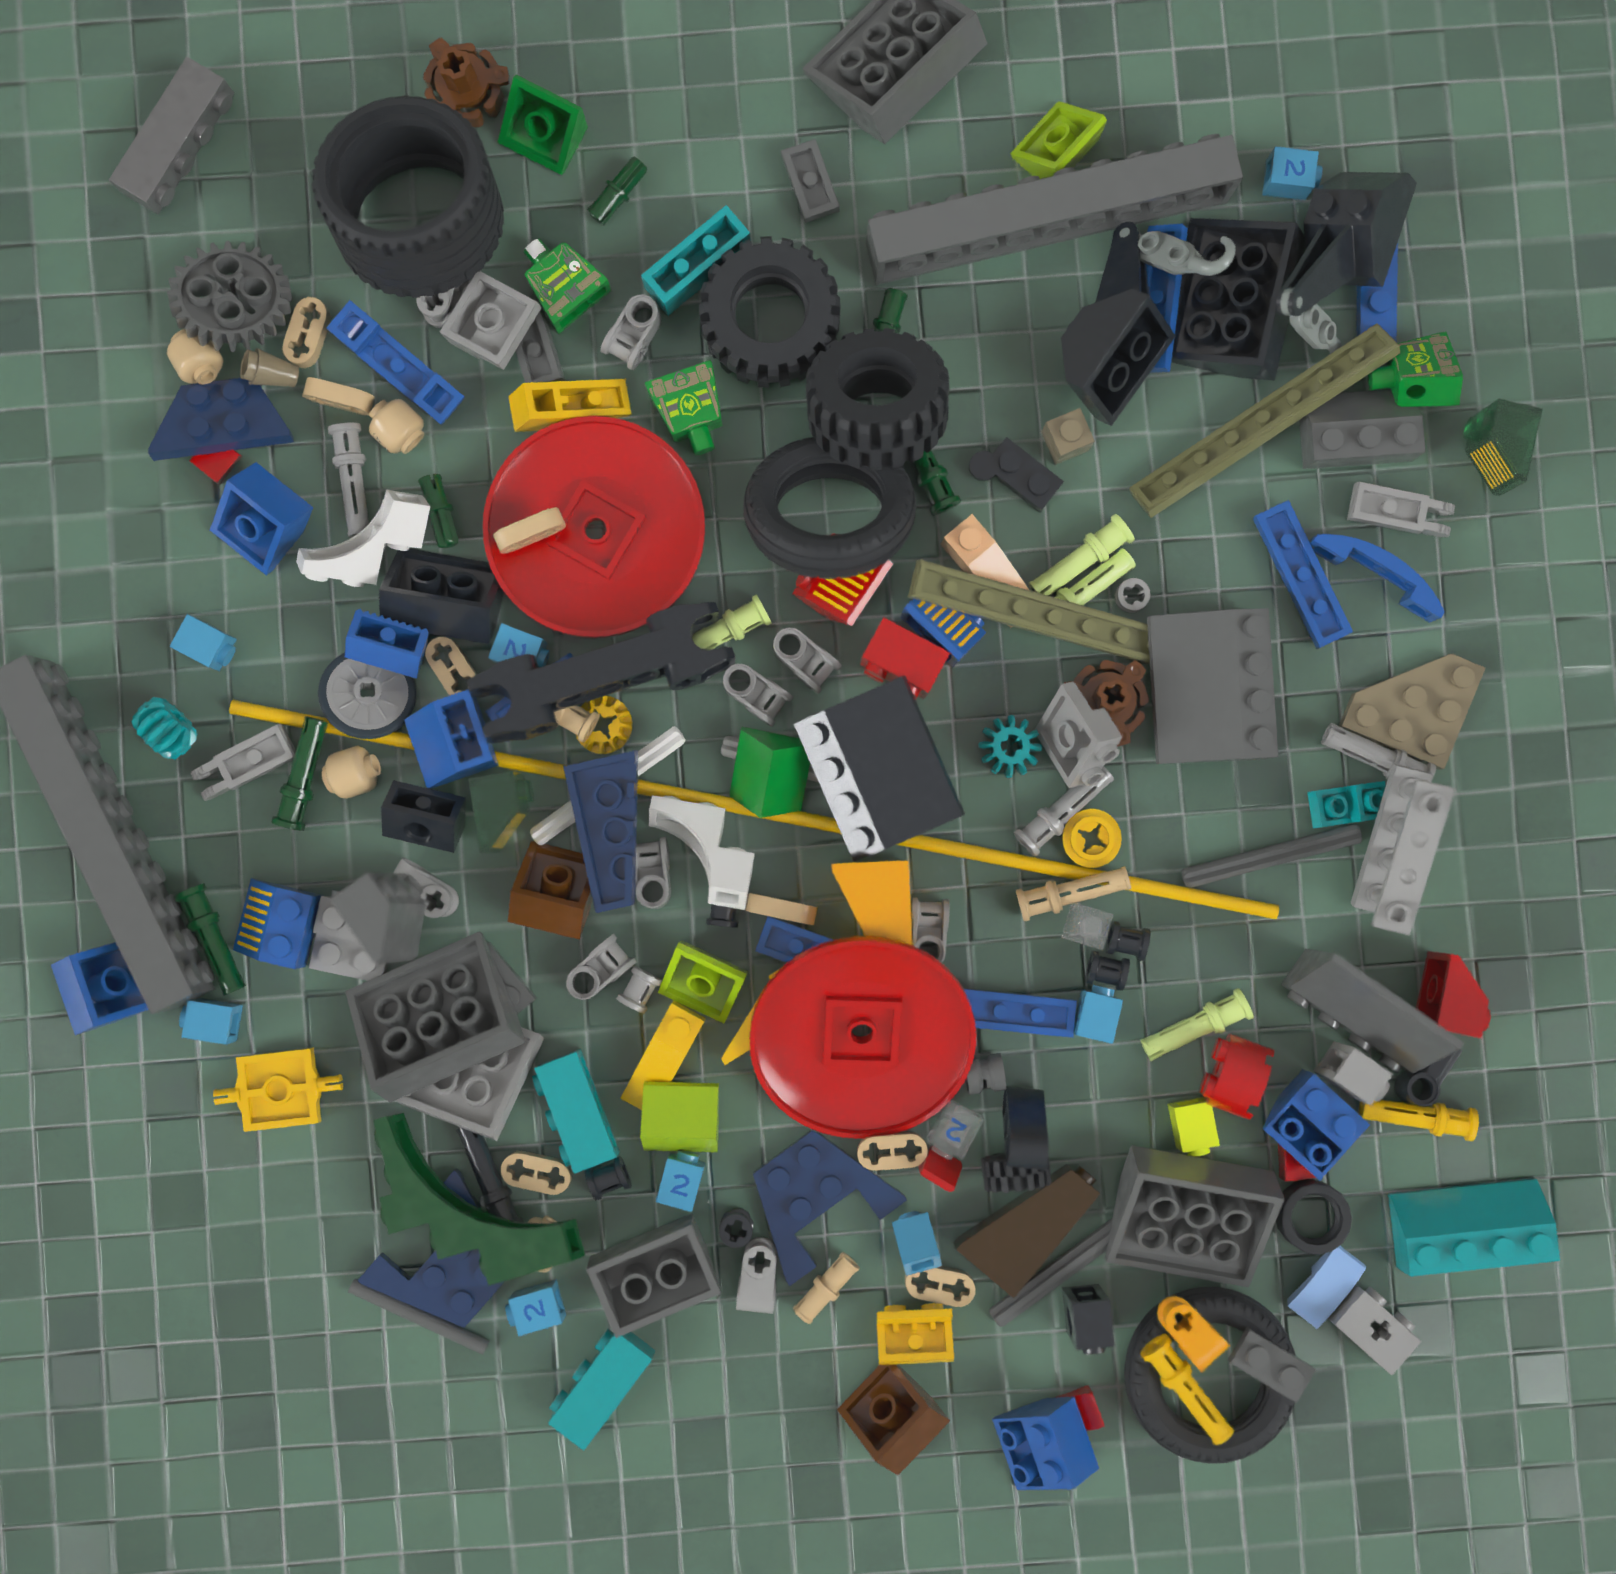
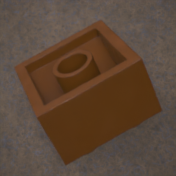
[508,841,593,940]
[837,1364,950,1475]

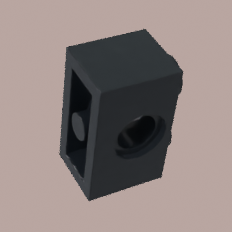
[381,780,466,853]
[1062,1284,1115,1355]

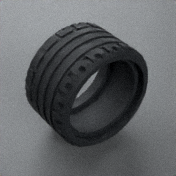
[312,96,504,298]

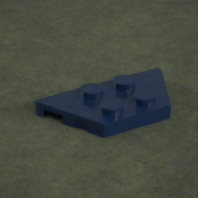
[148,378,294,461]

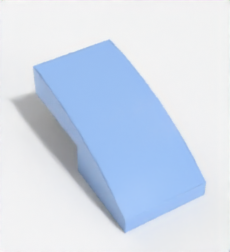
[1287,1246,1366,1329]

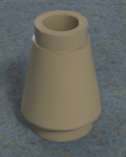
[240,348,299,387]

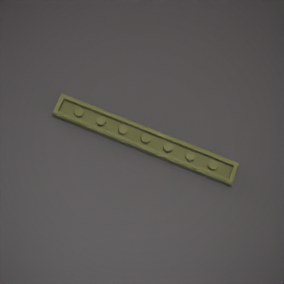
[1129,323,1400,518]
[908,559,1150,665]

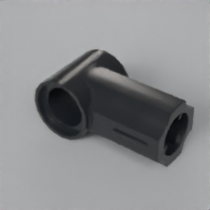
[1395,1049,1462,1106]

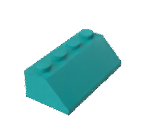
[1388,1178,1560,1277]

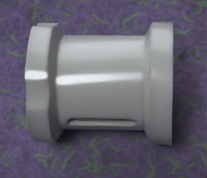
[616,966,662,1014]

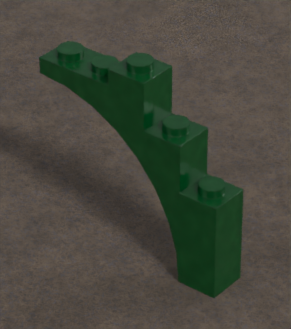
[373,1113,585,1286]

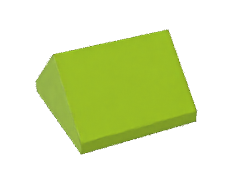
[1010,101,1107,179]
[657,941,749,1023]
[640,1082,719,1152]

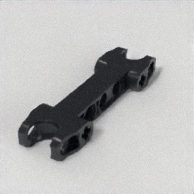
[467,602,736,744]

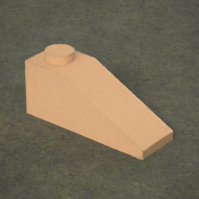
[941,514,1029,628]

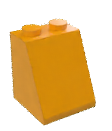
[831,861,912,945]

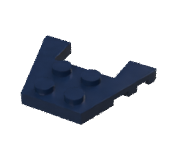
[753,1129,907,1286]
[357,1168,505,1328]

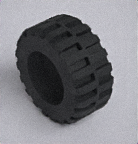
[699,236,841,388]
[805,328,949,470]

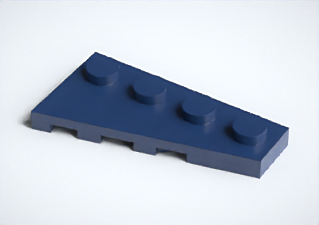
[563,750,638,913]

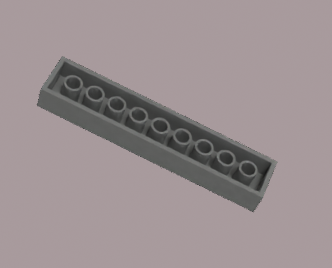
[866,134,1243,285]
[0,654,215,1015]

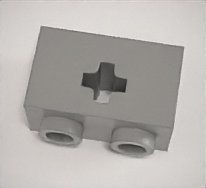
[1314,1041,1393,1105]
[1327,1284,1422,1375]

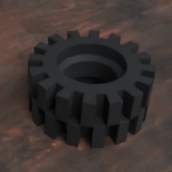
[981,1153,1052,1193]

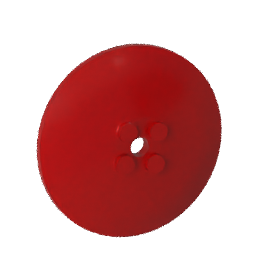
[483,416,705,638]
[749,936,976,1139]

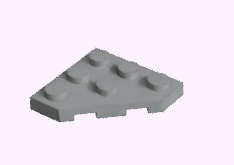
[396,1027,544,1141]

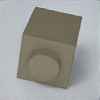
[1041,408,1095,465]

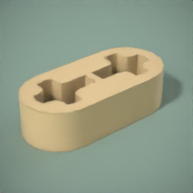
[282,297,331,368]
[302,377,375,416]
[493,507,566,554]
[425,637,477,695]
[745,893,818,925]
[857,1132,928,1171]
[501,1151,572,1195]
[905,1266,975,1307]

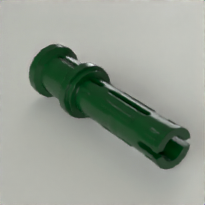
[913,450,961,516]
[271,716,328,831]
[173,883,246,996]

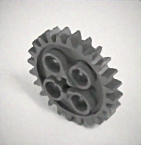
[167,241,292,352]

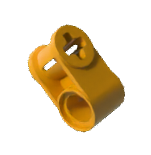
[1157,1296,1230,1372]

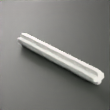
[530,727,685,845]

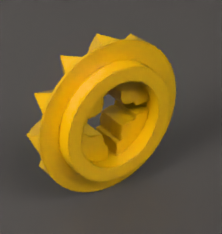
[575,696,632,754]
[1061,809,1122,868]

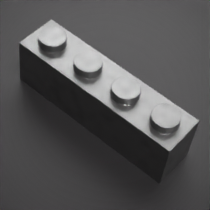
[109,56,235,214]

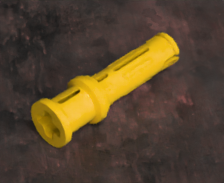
[1358,1099,1479,1141]
[1140,1334,1234,1445]

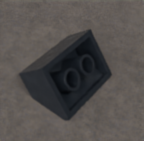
[379,548,503,644]

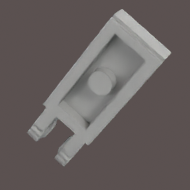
[1347,482,1455,537]
[190,723,296,801]

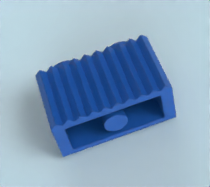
[344,609,429,679]

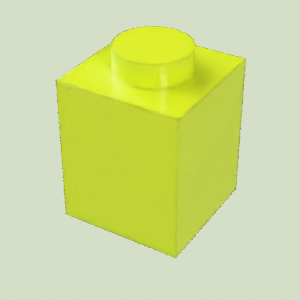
[1167,1097,1220,1157]

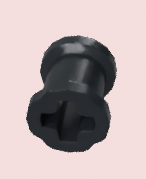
[706,904,739,928]
[1106,921,1151,961]
[1085,951,1130,991]
[584,1156,632,1201]
[719,1208,754,1248]

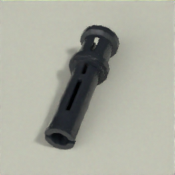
[456,1128,524,1222]

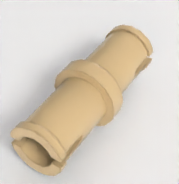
[793,1252,860,1324]

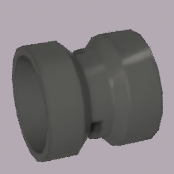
[966,1053,1006,1095]

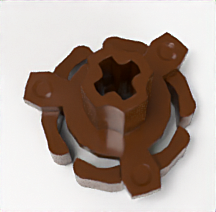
[423,37,510,128]
[1063,660,1149,747]

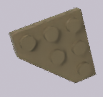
[1339,654,1485,770]

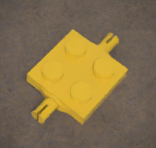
[213,1047,343,1132]

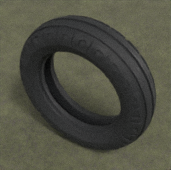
[743,437,916,579]
[1124,1286,1296,1464]

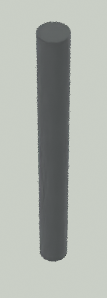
[348,1279,489,1355]

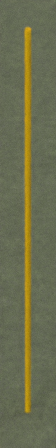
[229,700,1279,919]

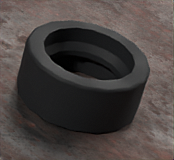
[1276,1179,1352,1255]

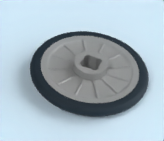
[318,653,417,739]

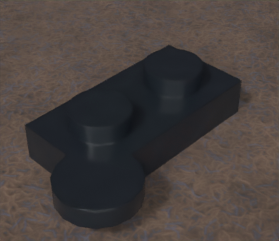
[969,437,1064,512]

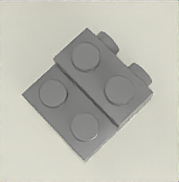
[440,271,542,370]
[1035,682,1122,788]
[309,890,388,981]

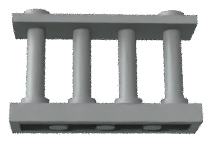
[1350,763,1455,935]

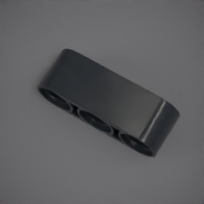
[1002,1086,1049,1170]

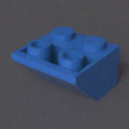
[404,689,499,789]
[1262,1069,1370,1181]
[992,1397,1099,1490]

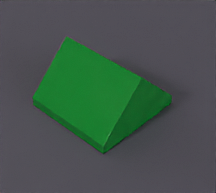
[497,75,588,175]
[729,726,810,818]

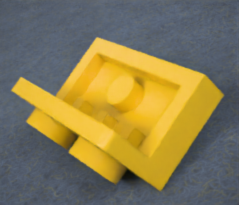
[876,1303,954,1365]

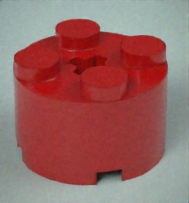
[1199,1033,1274,1120]

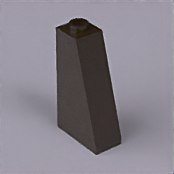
[953,1164,1100,1298]

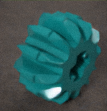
[131,697,197,760]
[978,715,1042,778]

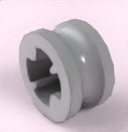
[1115,578,1150,613]

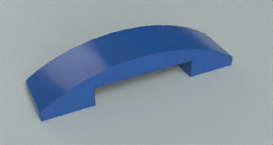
[326,300,465,425]
[1309,534,1445,623]

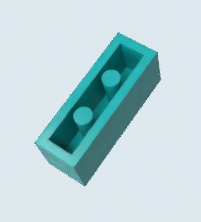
[641,205,751,316]
[532,1048,620,1174]
[548,1329,655,1451]

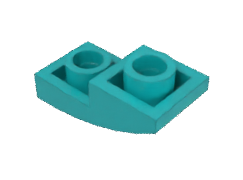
[1307,781,1386,828]

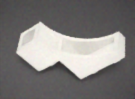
[296,490,430,587]
[649,795,755,910]

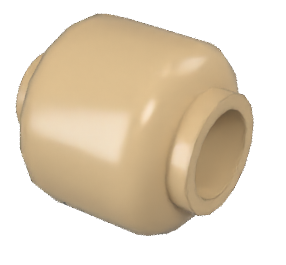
[167,329,224,385]
[369,399,425,454]
[322,746,381,799]

